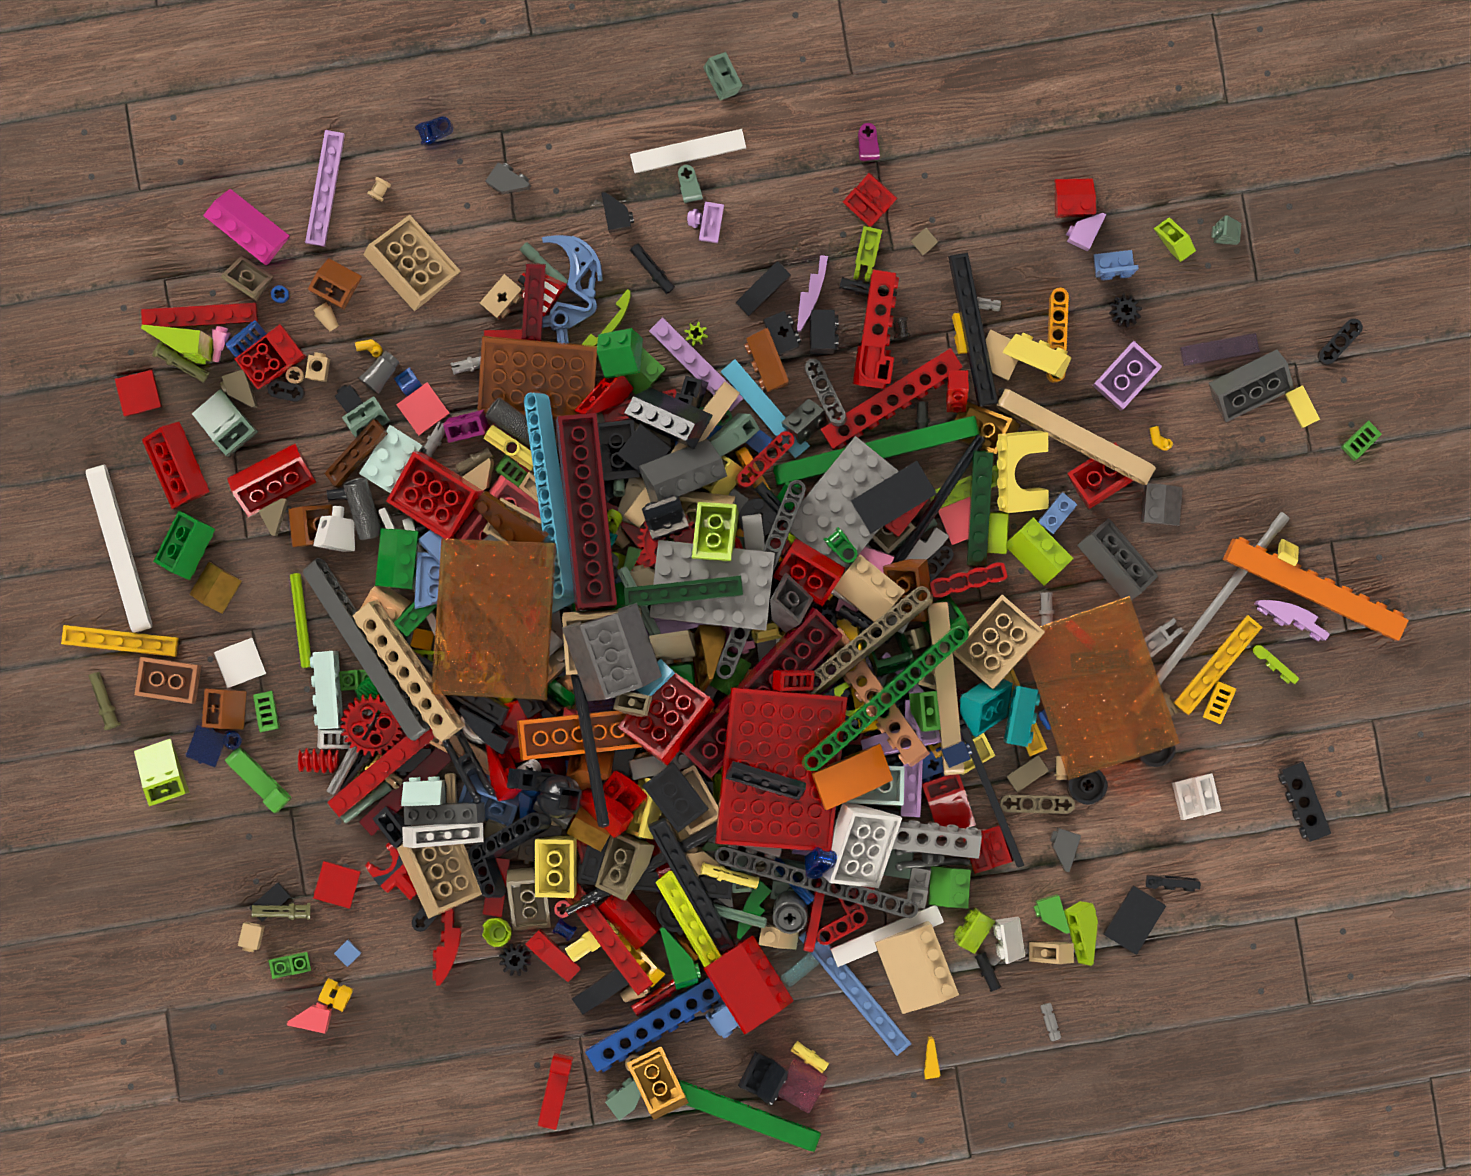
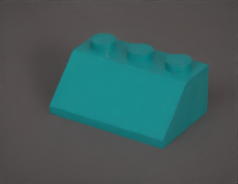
[959,679,1013,737]
[1003,685,1040,747]

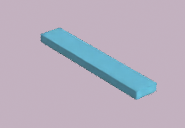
[721,359,810,459]

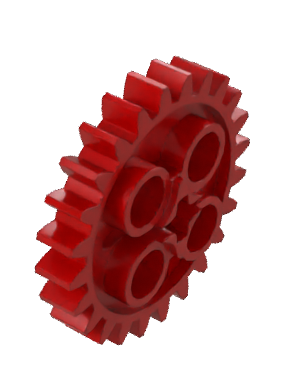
[637,516,695,567]
[340,693,403,756]

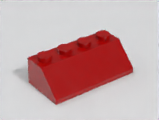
[142,422,210,509]
[227,443,316,517]

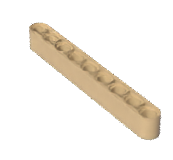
[624,381,740,527]
[996,389,1156,485]
[928,602,964,775]

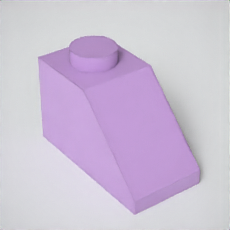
[1066,213,1106,251]

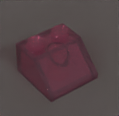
[778,1058,828,1114]

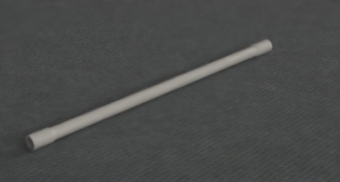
[1129,512,1290,715]

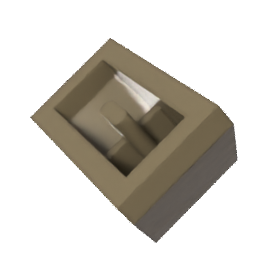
[259,498,289,537]

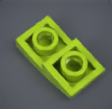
[987,512,1009,554]

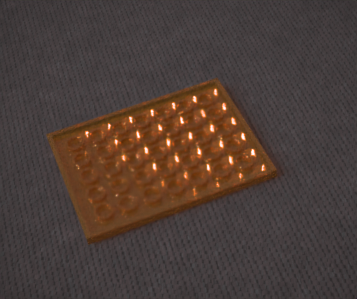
[431,539,556,700]
[1026,596,1180,780]

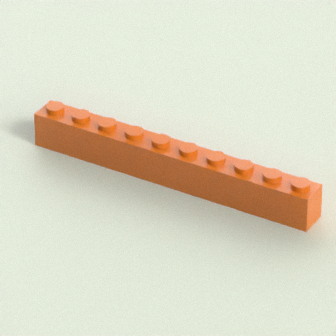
[1222,537,1409,641]

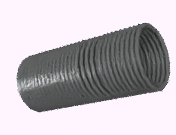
[486,398,531,450]
[343,478,381,540]

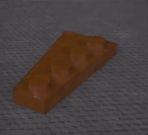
[473,491,550,559]

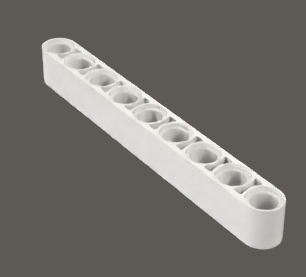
[86,464,152,633]

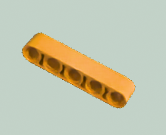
[1046,288,1069,383]

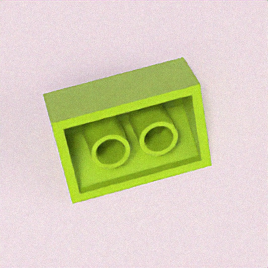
[1007,517,1074,586]

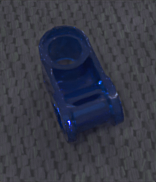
[415,116,454,146]
[804,847,837,879]

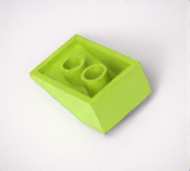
[692,502,739,561]

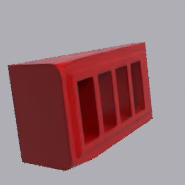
[772,670,815,691]

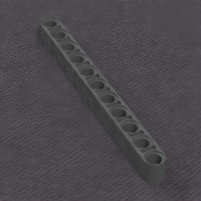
[716,480,806,680]
[303,558,430,741]
[714,846,918,918]

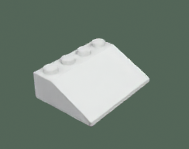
[819,803,902,888]

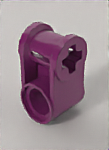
[858,123,880,161]

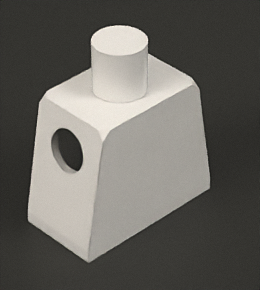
[313,506,355,552]

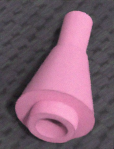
[211,326,231,362]

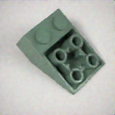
[192,389,258,457]

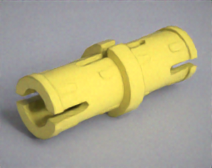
[791,1041,829,1073]

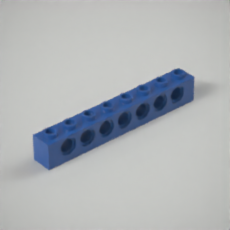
[585,977,723,1072]

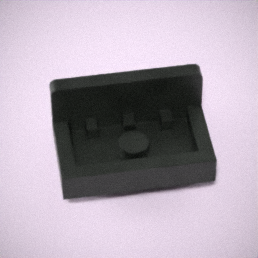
[781,398,827,445]

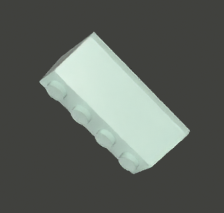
[310,651,343,729]

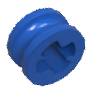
[271,285,289,304]

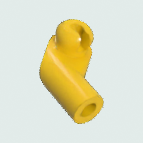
[355,339,383,357]

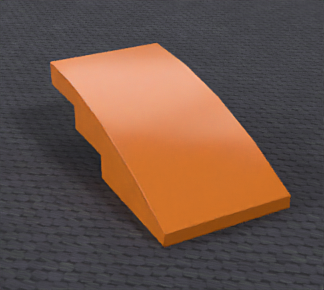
[812,743,893,810]

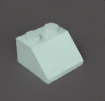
[401,776,446,806]

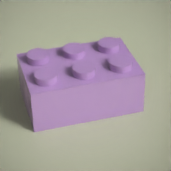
[1092,341,1162,411]

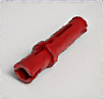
[631,979,677,1016]

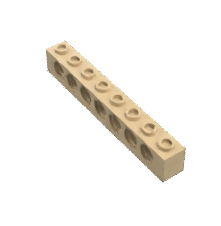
[353,600,465,741]

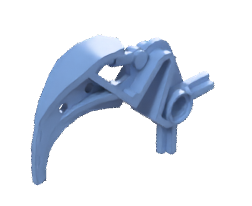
[542,235,603,343]

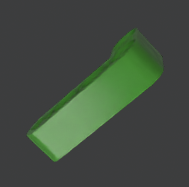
[225,746,292,813]

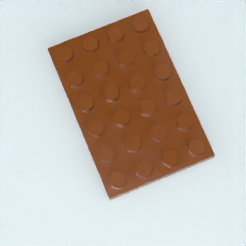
[477,336,597,419]

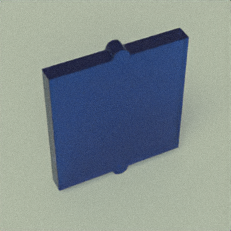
[186,725,227,767]

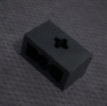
[763,311,801,356]

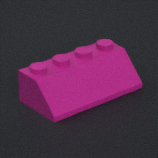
[203,189,290,266]

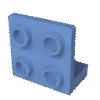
[1093,250,1139,280]

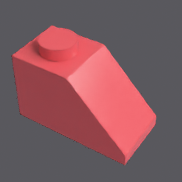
[287,1002,332,1034]

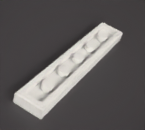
[630,129,746,174]
[830,905,944,967]

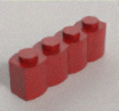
[930,563,1008,598]

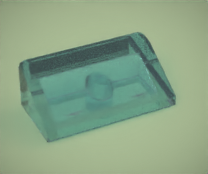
[781,952,819,987]

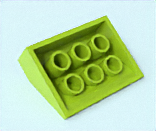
[141,325,213,364]

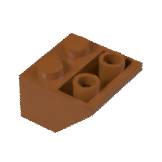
[308,258,362,310]
[202,688,247,730]
[566,750,615,790]

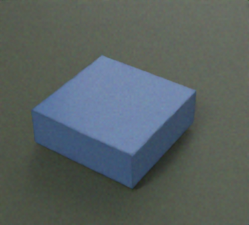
[334,939,362,967]

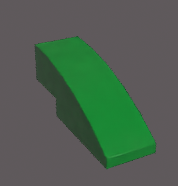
[737,880,772,940]

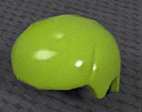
[482,918,512,947]

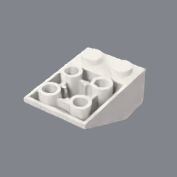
[993,917,1025,964]

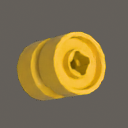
[318,978,353,1012]

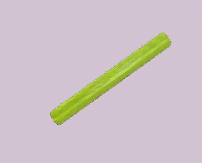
[290,573,311,668]

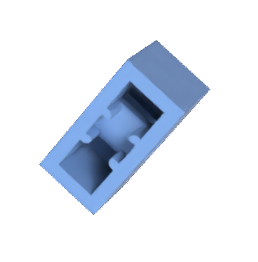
[1037,492,1077,535]

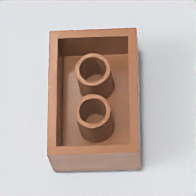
[134,657,202,704]

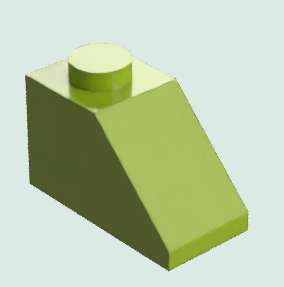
[1154,217,1196,262]

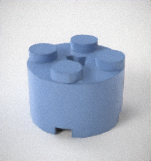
[705,1001,740,1038]

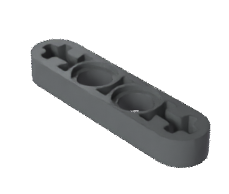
[805,359,847,427]

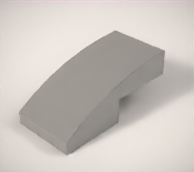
[906,867,931,909]

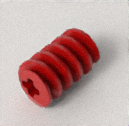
[298,748,339,774]

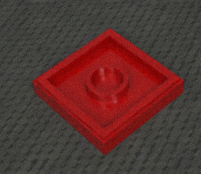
[115,370,162,417]
[313,861,361,909]

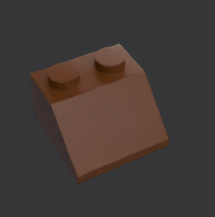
[288,505,333,547]

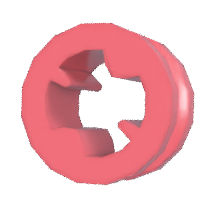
[554,900,570,918]

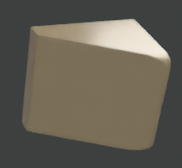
[911,228,938,256]

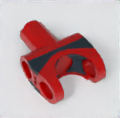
[365,842,417,900]

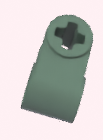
[678,165,703,204]

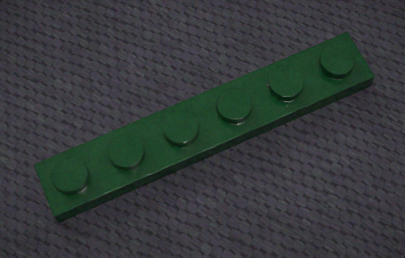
[966,451,993,566]
[624,575,743,607]

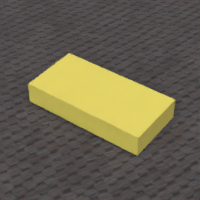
[1285,385,1320,428]
[1278,539,1299,566]

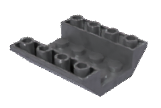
[562,603,662,701]

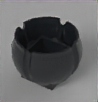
[537,775,582,819]

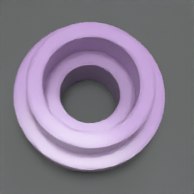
[687,209,702,228]

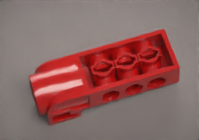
[852,269,899,389]

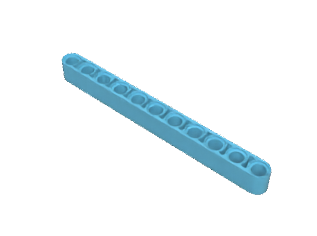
[524,392,574,599]

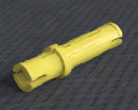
[700,862,759,889]

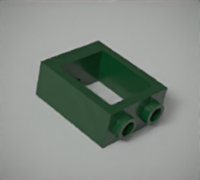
[861,630,914,677]

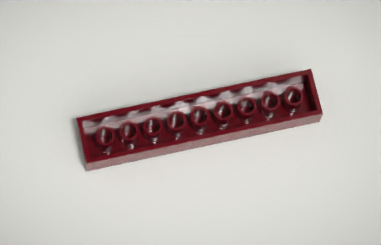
[556,413,617,612]
[680,607,843,778]

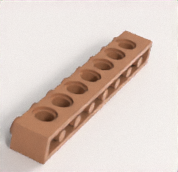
[826,627,930,767]

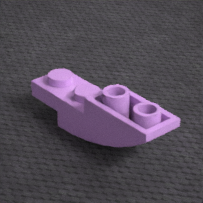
[1254,600,1330,641]
[861,725,941,756]

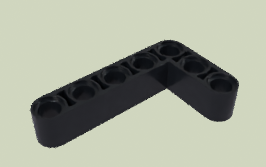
[468,812,552,898]

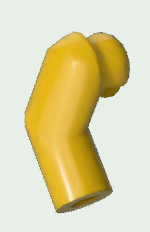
[1149,426,1173,451]

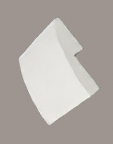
[214,638,266,688]
[1172,773,1221,820]

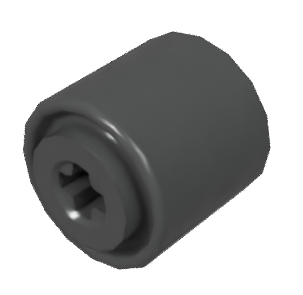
[773,890,808,934]

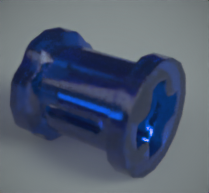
[222,730,242,750]
[552,918,577,942]

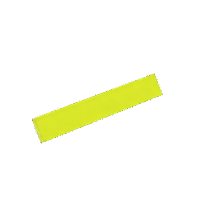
[655,871,721,967]

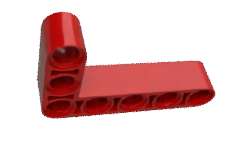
[812,851,868,945]

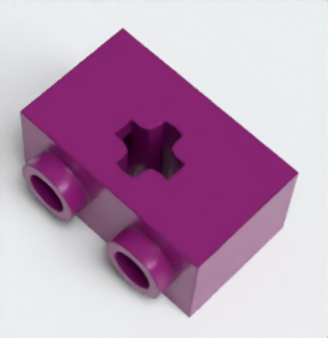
[443,410,489,443]

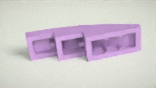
[797,255,828,332]

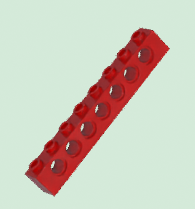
[820,348,963,450]

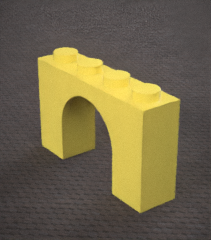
[997,430,1049,513]

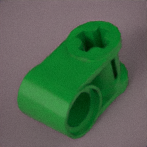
[823,527,857,564]

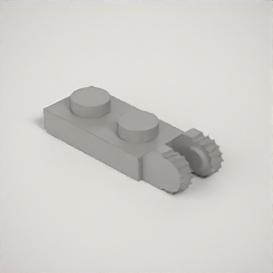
[1130,618,1184,664]

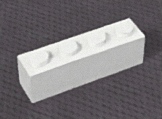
[402,822,484,848]

